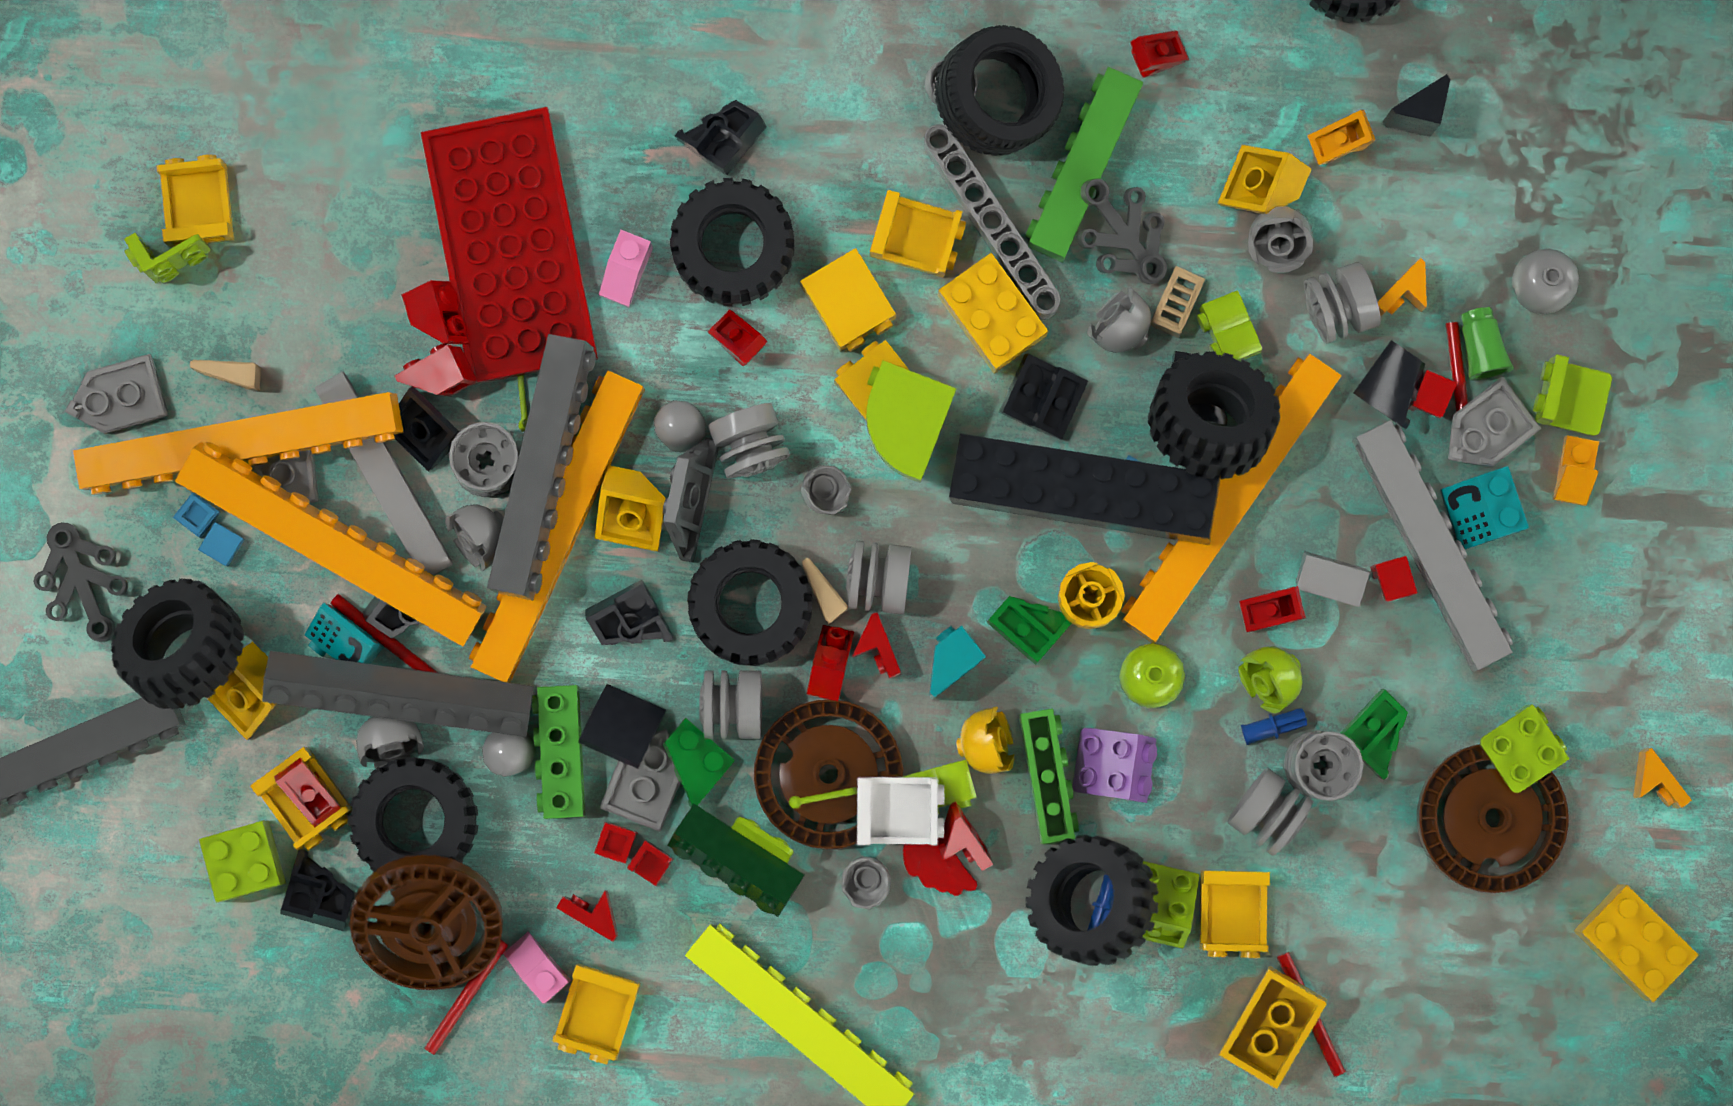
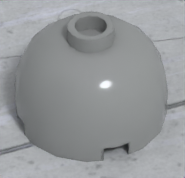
[1248,206,1313,272]
[1511,248,1579,315]
[1087,288,1151,353]
[445,504,504,571]
[356,716,424,768]

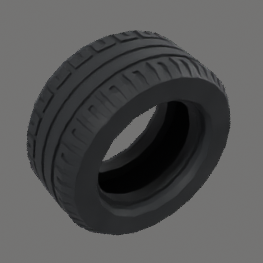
[935,25,1064,156]

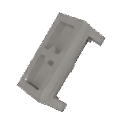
[1296,551,1370,607]

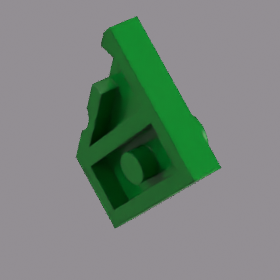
[987,596,1072,665]
[1340,689,1408,780]
[663,718,735,807]

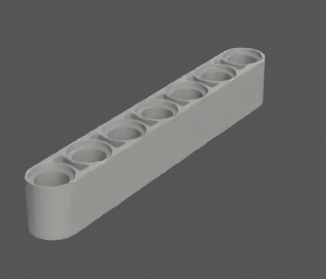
[924,124,1060,319]
[314,371,453,575]

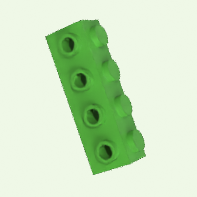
[532,685,586,819]
[1019,708,1079,845]

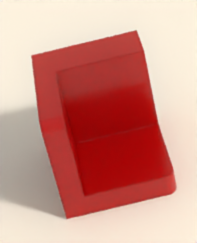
[1408,370,1457,418]
[1370,556,1418,602]
[594,822,638,864]
[627,841,674,886]

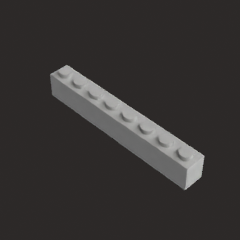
[1352,420,1513,672]

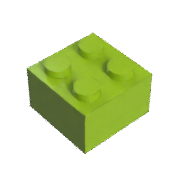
[199,820,286,903]

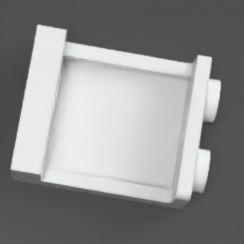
[857,777,944,845]

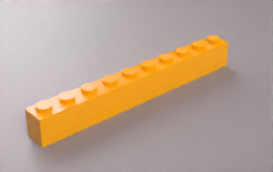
[1121,353,1342,643]
[469,370,645,683]
[73,392,404,495]
[175,442,487,647]

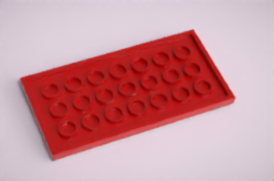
[421,107,599,385]

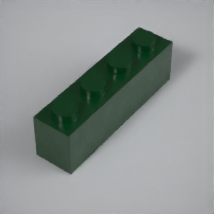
[667,804,805,917]

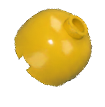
[1058,562,1125,629]
[956,706,1014,774]

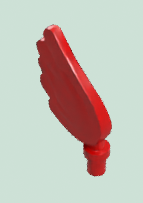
[903,838,978,896]

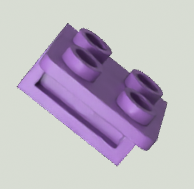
[1072,728,1157,803]

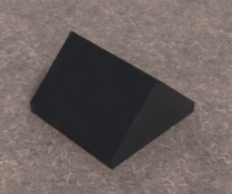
[1382,74,1451,137]
[394,386,459,472]

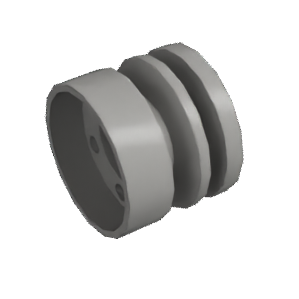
[1304,261,1381,344]
[708,403,790,479]
[449,422,519,498]
[846,540,912,615]
[699,670,762,739]
[1284,730,1363,801]
[1227,767,1313,856]

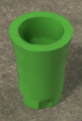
[1461,307,1514,380]

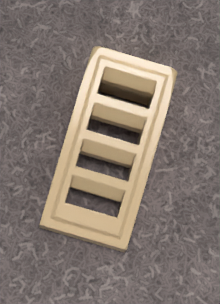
[1150,266,1205,338]
[190,360,261,392]
[802,558,848,625]

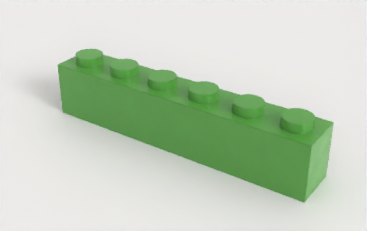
[1025,67,1143,263]

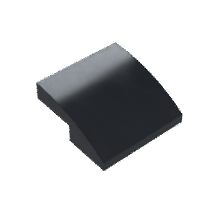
[999,353,1088,440]
[578,684,666,769]

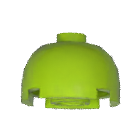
[1119,643,1185,709]
[1238,646,1302,713]

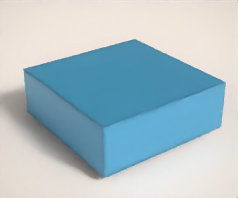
[173,492,221,538]
[198,522,245,567]

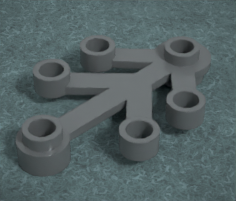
[1077,179,1167,284]
[33,522,128,642]

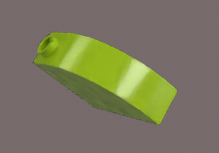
[866,360,957,483]

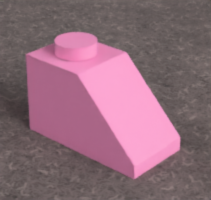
[599,230,653,307]
[503,931,572,1004]

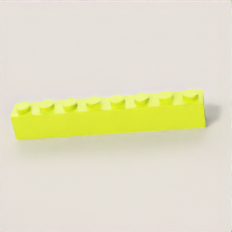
[685,924,914,1106]

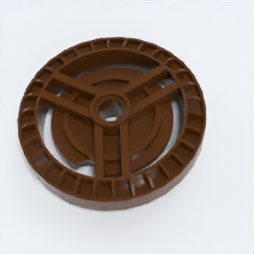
[754,699,903,849]
[1417,744,1569,893]
[350,855,503,990]

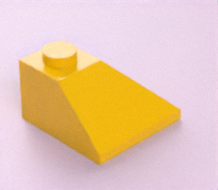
[1218,145,1311,214]
[594,465,666,552]
[207,641,276,740]

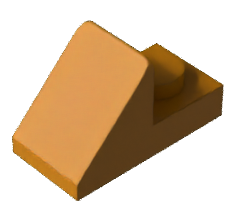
[1307,110,1376,165]
[1378,258,1427,316]
[1553,435,1599,506]
[1633,748,1692,808]

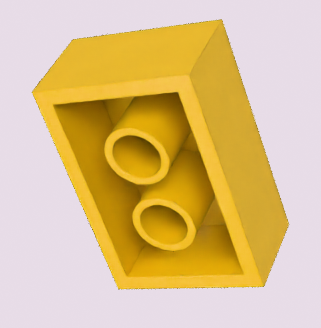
[938,253,1048,374]
[1574,884,1699,1002]
[1219,966,1327,1089]

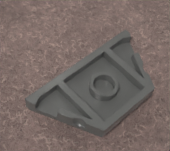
[663,438,719,563]

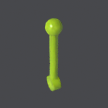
[517,375,528,432]
[789,787,858,809]

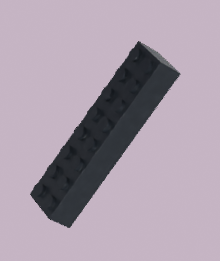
[949,433,1221,545]

